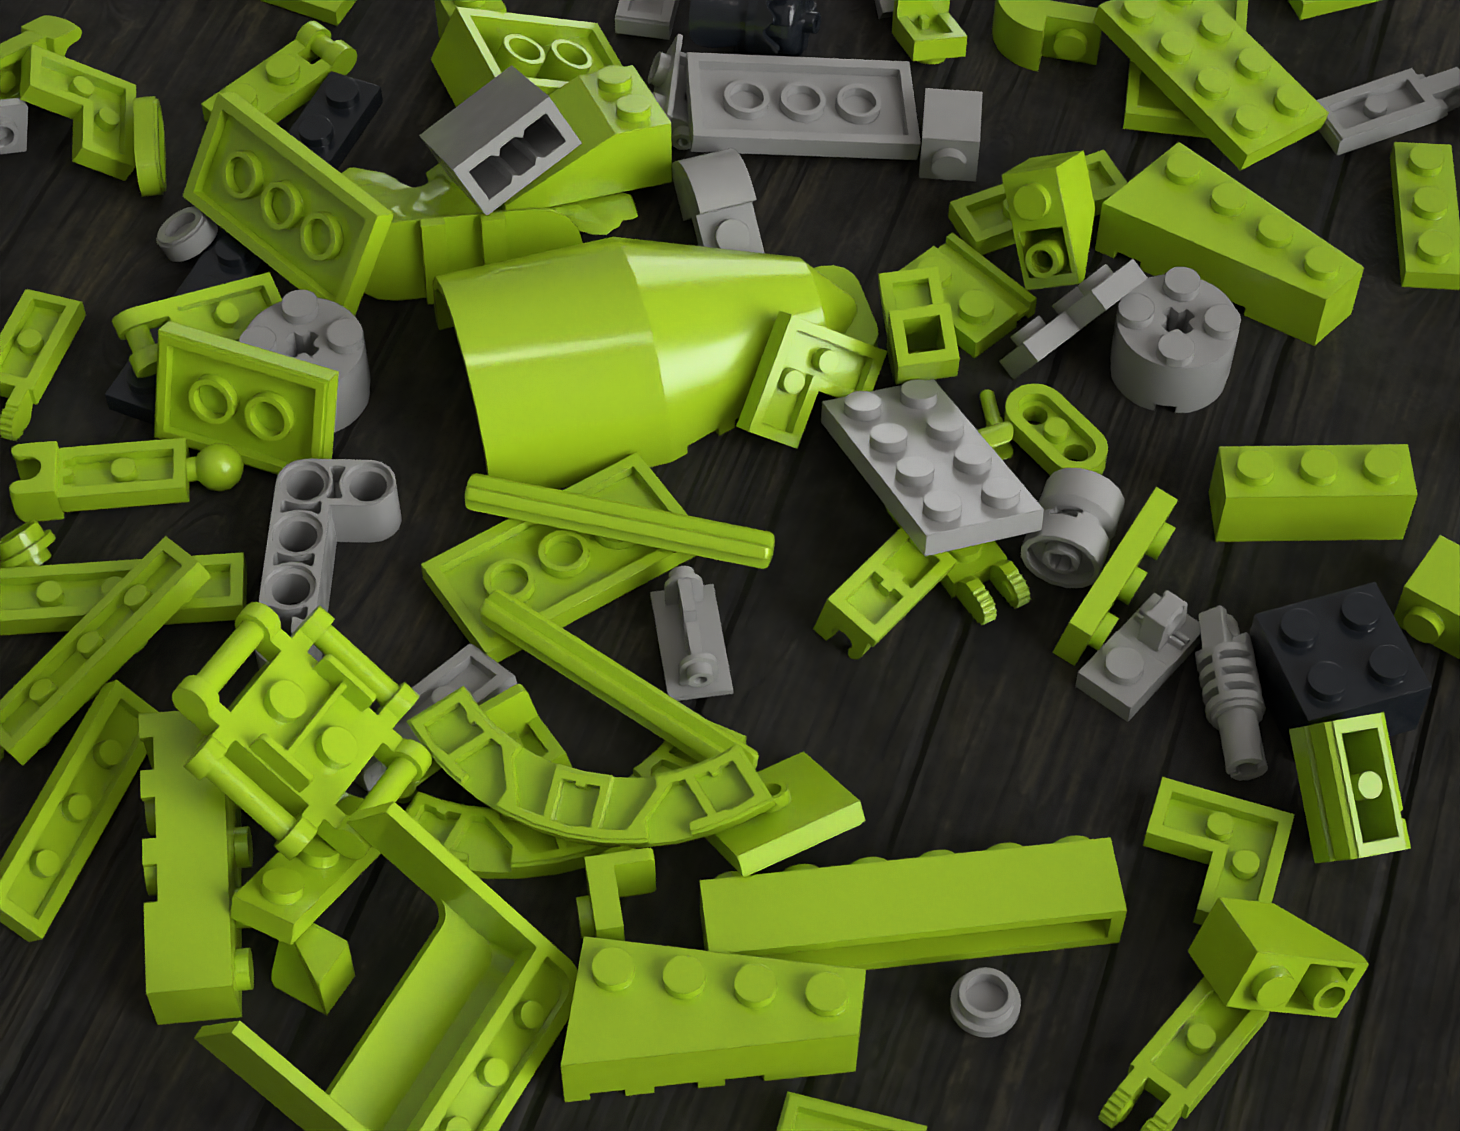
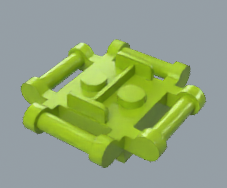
[172,602,432,860]

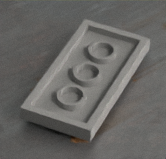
[684,52,921,160]
[821,379,1044,556]

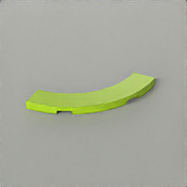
[406,686,777,848]
[405,721,746,879]

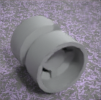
[1021,468,1125,588]

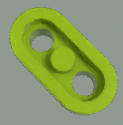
[1004,384,1108,476]

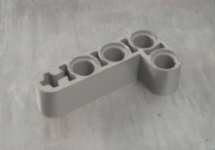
[254,459,402,670]

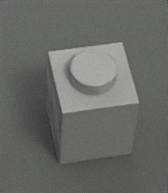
[919,88,983,182]

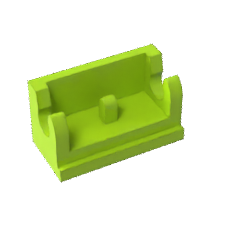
[813,527,957,659]

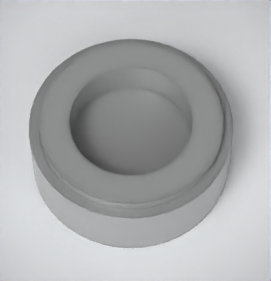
[156,206,218,262]

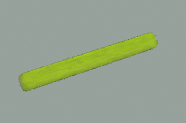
[464,473,775,569]
[479,590,759,769]

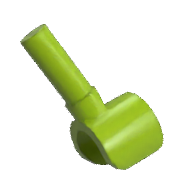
[977,390,1014,460]

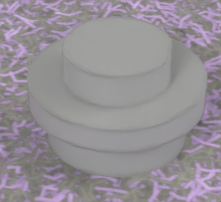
[950,967,1021,1037]

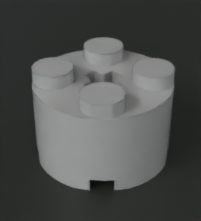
[1110,267,1241,413]
[239,289,370,432]

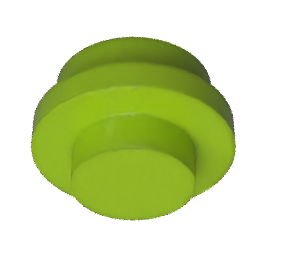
[0,519,56,568]

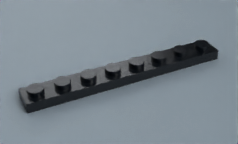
[105,71,383,425]

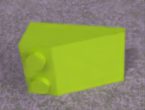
[431,7,622,107]
[501,65,672,210]

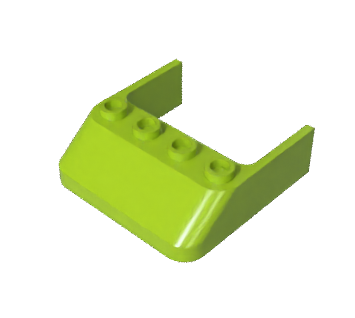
[194,801,578,1131]

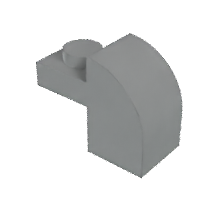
[672,148,764,253]

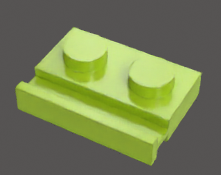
[899,232,1037,358]

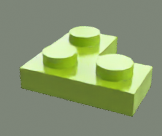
[20,44,136,181]
[736,310,887,449]
[1143,777,1295,925]

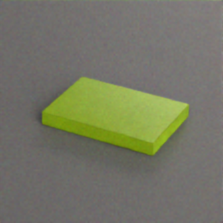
[154,321,339,475]

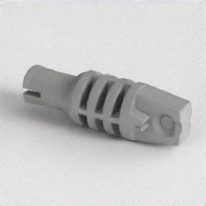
[1195,605,1268,781]

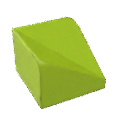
[271,923,355,1015]

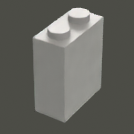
[419,65,582,216]

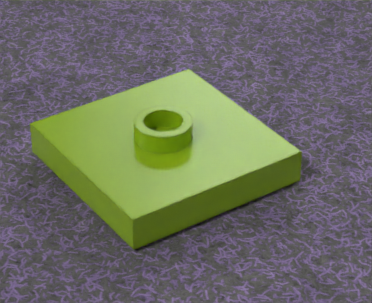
[705,751,865,877]

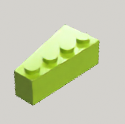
[1095,142,1364,346]
[138,711,254,1025]
[561,936,866,1102]

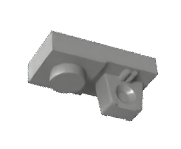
[1075,590,1202,722]

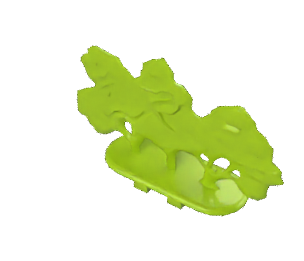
[341,163,638,305]

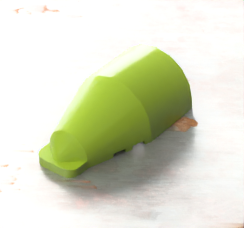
[433,237,879,489]

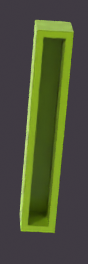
[700,835,1127,970]

